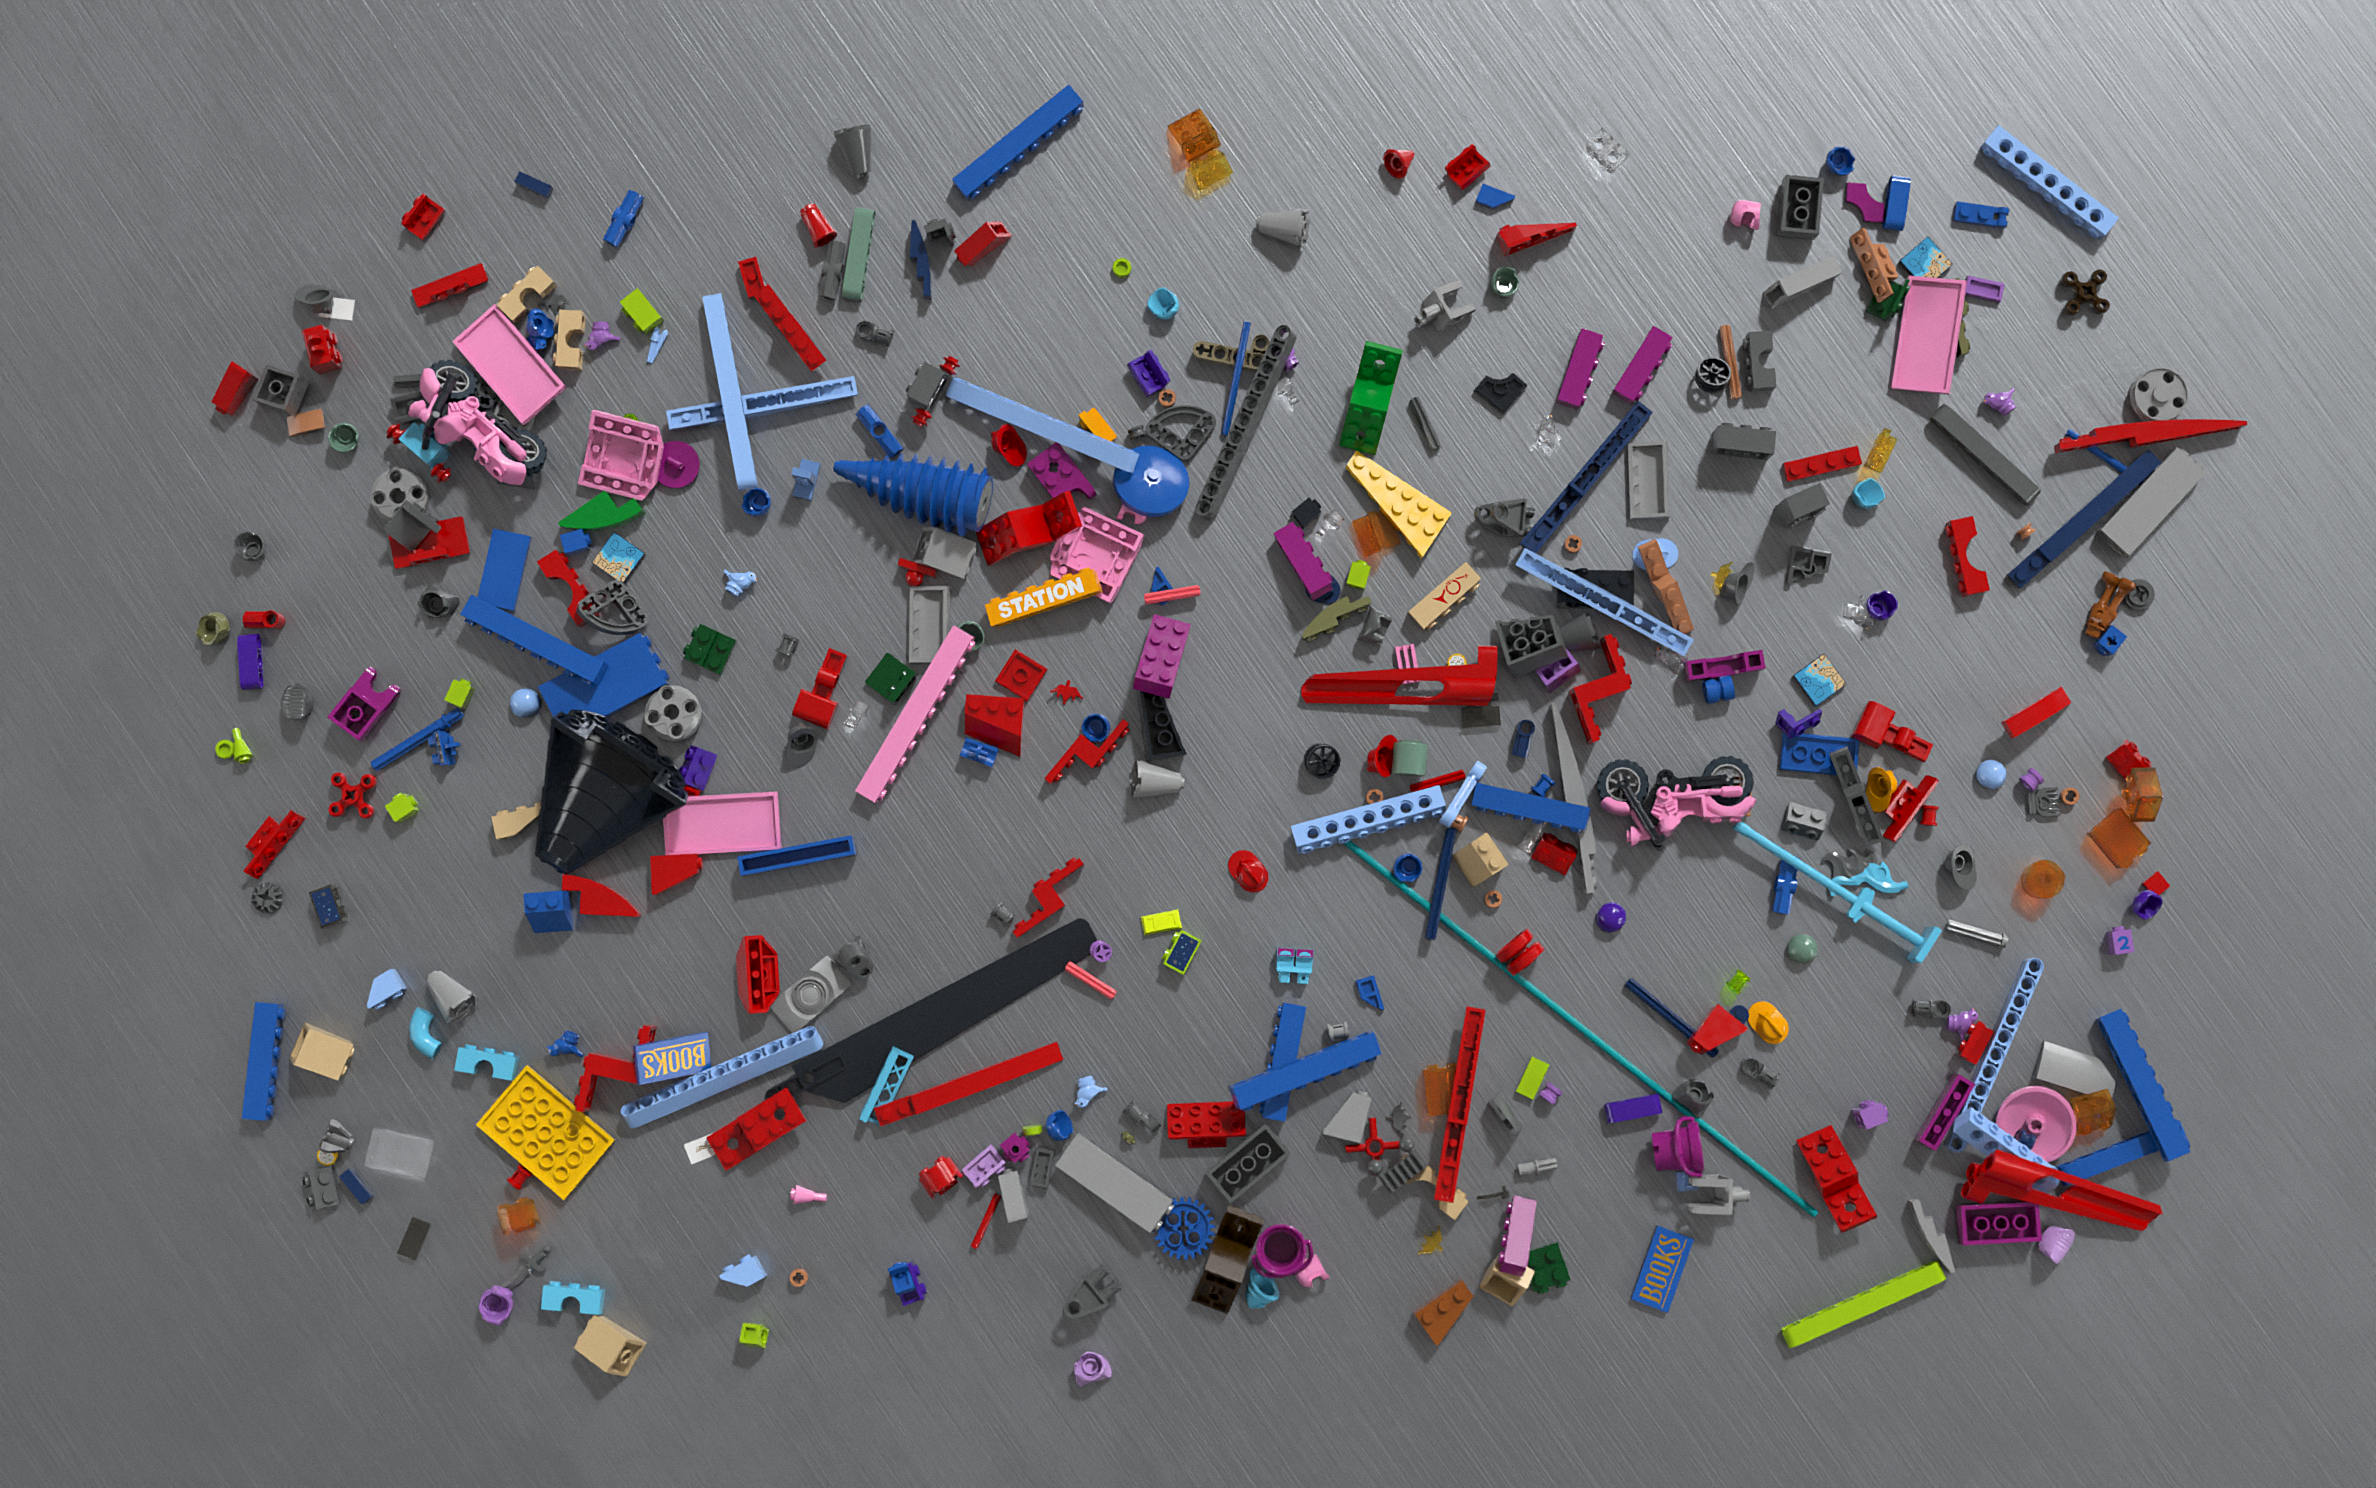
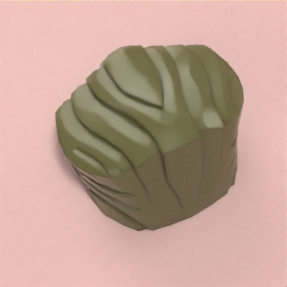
[195,612,230,645]

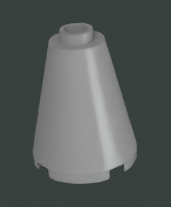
[1256,209,1310,247]
[1130,760,1184,798]
[426,971,478,1024]

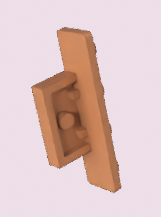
[1850,228,1899,303]

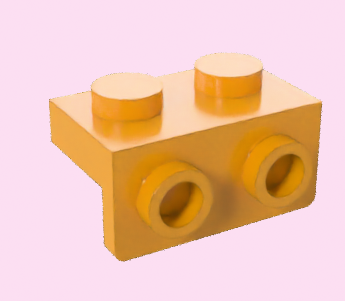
[1078,408,1117,442]

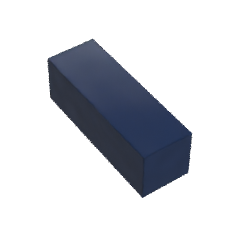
[514,171,553,199]
[339,1168,374,1205]

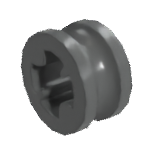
[1128,425,1146,440]

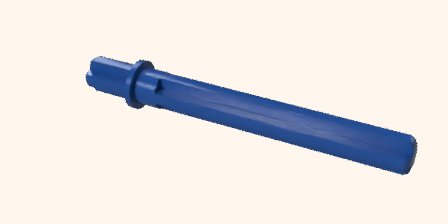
[371,708,464,771]

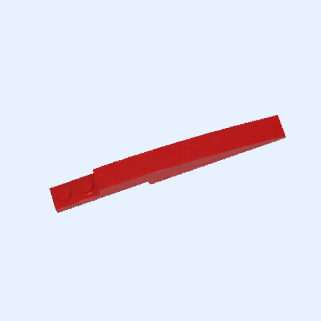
[2054,419,2247,454]
[1434,1006,1486,1203]
[874,1041,1063,1127]

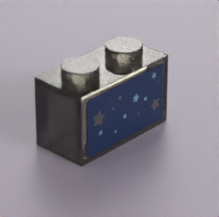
[309,884,349,929]

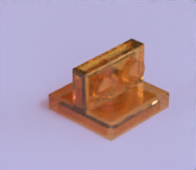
[1352,510,1401,557]

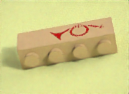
[1407,562,1481,631]

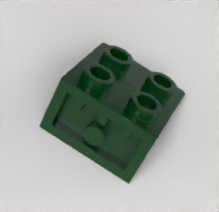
[1866,278,1911,321]
[865,653,918,705]

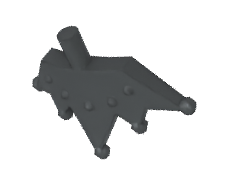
[538,290,570,315]
[1387,1101,1412,1135]

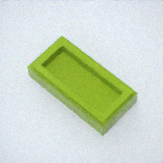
[1515,1056,1549,1100]

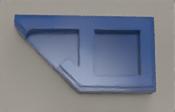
[1476,184,1515,209]
[1151,566,1173,607]

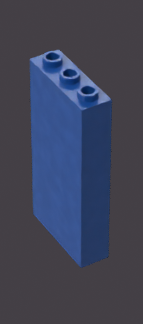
[538,633,670,718]

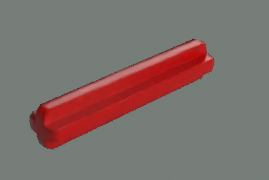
[1410,770,1466,793]

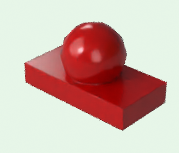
[897,558,937,586]

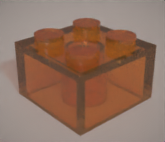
[2122,767,2163,822]

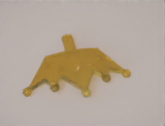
[1711,561,1733,593]
[1418,1225,1443,1254]

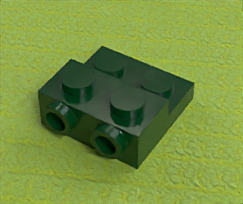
[683,624,737,675]
[1527,1242,1571,1294]

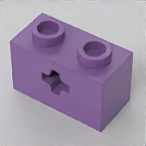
[1536,649,1581,693]

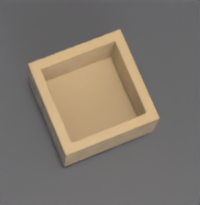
[1478,1254,1535,1307]

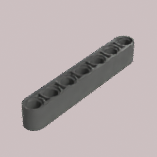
[1930,404,2041,506]

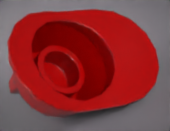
[990,424,1027,467]
[1367,735,1398,777]
[1228,850,1269,893]

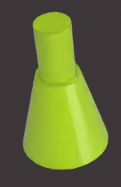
[232,728,253,764]

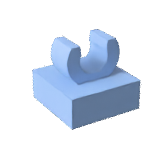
[1675,1170,1698,1192]

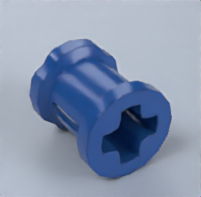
[1530,774,1556,797]

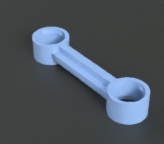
[1439,760,1487,828]

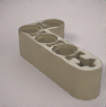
[1193,334,1270,373]

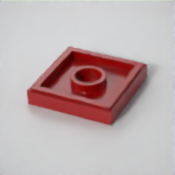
[995,649,1048,702]

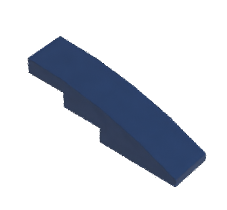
[910,220,932,300]

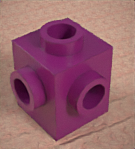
[1000,1132,1030,1163]

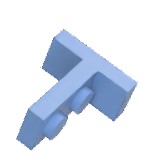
[791,459,821,501]

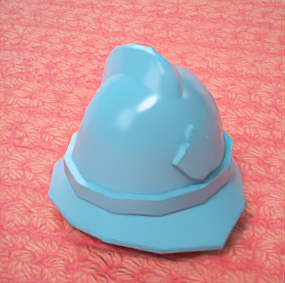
[1245,1268,1279,1309]

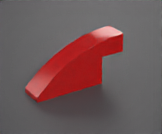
[2001,686,2071,739]
[562,875,641,917]

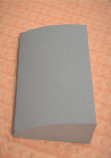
[1628,441,1670,519]
[909,586,951,664]
[2032,1041,2118,1102]

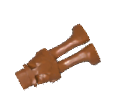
[2085,571,2136,639]

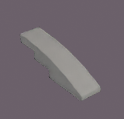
[1908,1199,1955,1273]

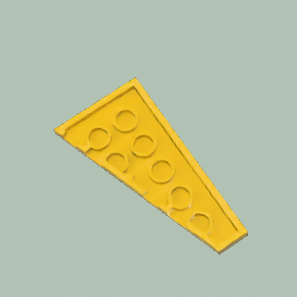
[1345,450,1452,559]

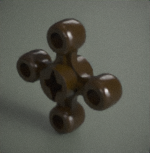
[2061,269,2110,316]

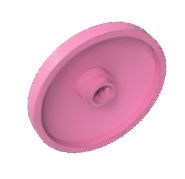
[1996,1086,2076,1162]

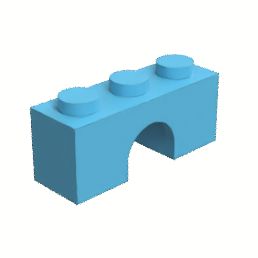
[454,1044,520,1081]
[541,1281,605,1315]

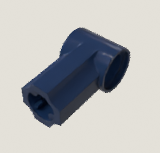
[1511,720,1535,758]

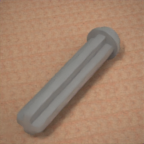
[1946,920,2008,949]

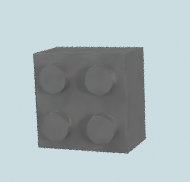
[252,365,309,417]

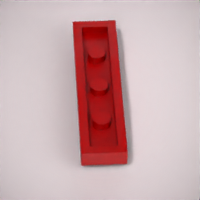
[1782,445,1862,482]

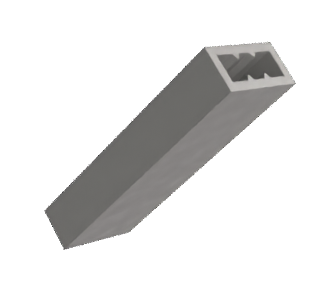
[2096,447,2206,558]
[1055,1133,1174,1233]

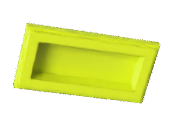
[1141,909,1182,936]

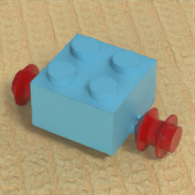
[386,422,451,483]

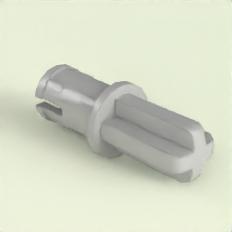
[1518,1158,1557,1177]

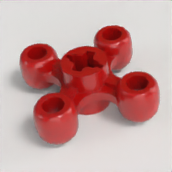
[328,772,377,819]

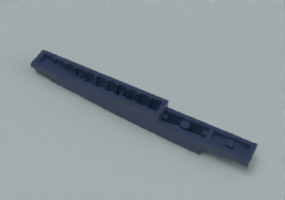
[1519,400,1653,553]
[2007,449,2162,589]

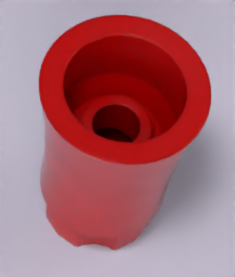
[799,203,837,248]

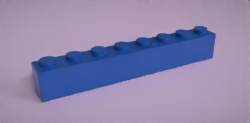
[952,84,1084,201]
[460,594,608,686]
[2096,1009,2191,1163]
[1228,1031,1382,1111]

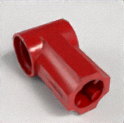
[243,610,285,630]

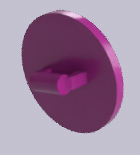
[658,441,700,489]

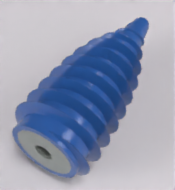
[833,453,993,537]

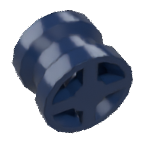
[2013,1128,2036,1150]

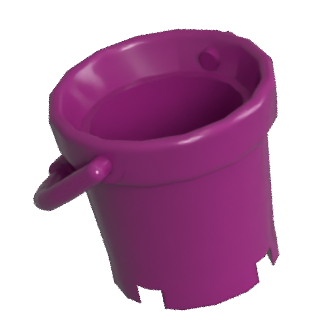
[1651,1116,1705,1178]
[1251,1224,1313,1279]

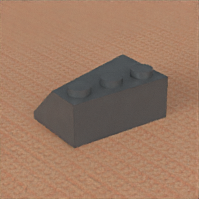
[1495,615,1568,677]

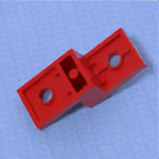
[706,1088,807,1171]
[1796,1125,1877,1234]

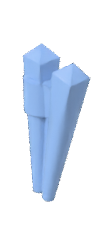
[647,327,668,364]

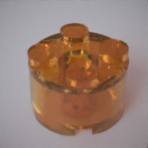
[2021,860,2065,899]
[496,1197,541,1236]

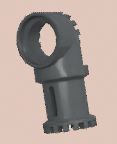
[856,320,894,347]
[1912,999,1951,1018]
[1740,1058,1780,1089]
[1122,1100,1161,1133]

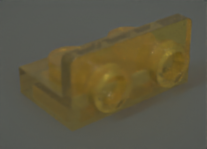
[1187,150,1233,191]
[1864,428,1897,473]

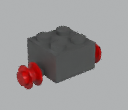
[906,356,960,428]

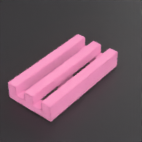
[1395,644,1420,685]

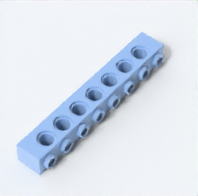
[1980,125,2119,239]
[1291,785,1446,854]

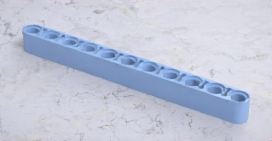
[702,293,758,491]
[946,377,1140,473]
[1944,958,2044,1153]
[621,1026,823,1128]

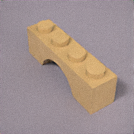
[1400,1154,1469,1220]

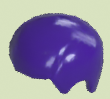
[1866,590,1898,621]
[2132,890,2163,920]
[1595,902,1626,933]

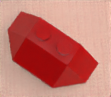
[736,935,780,1014]

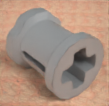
[1327,1021,1349,1042]

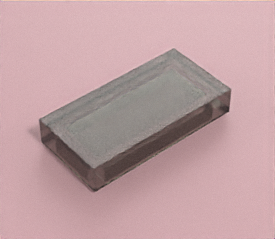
[397,1217,431,1260]

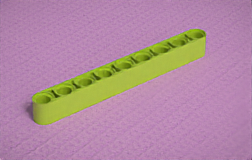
[1781,1260,1946,1348]

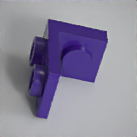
[1775,709,1822,739]

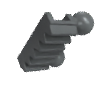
[1368,1136,1427,1194]

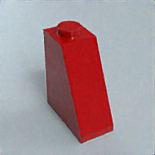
[954,221,1012,266]
[211,361,258,416]
[650,854,703,895]
[1686,1004,1748,1055]

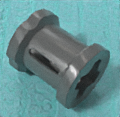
[776,633,799,658]
[990,902,1015,927]

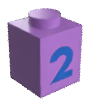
[2106,926,2134,955]

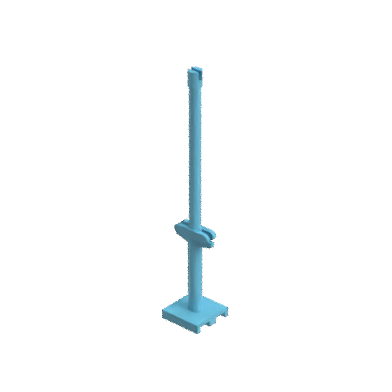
[1733,821,1942,963]

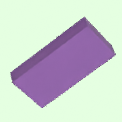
[1965,275,2005,303]

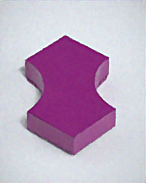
[1845,182,1884,223]

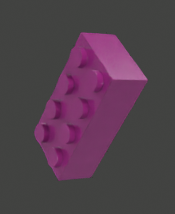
[1133,614,1191,699]
[1955,1201,2042,1245]

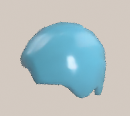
[1147,287,1179,320]
[1852,478,1885,509]

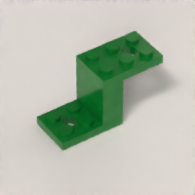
[1339,341,1403,455]

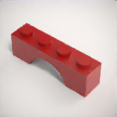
[1945,516,1990,597]
[537,550,600,628]

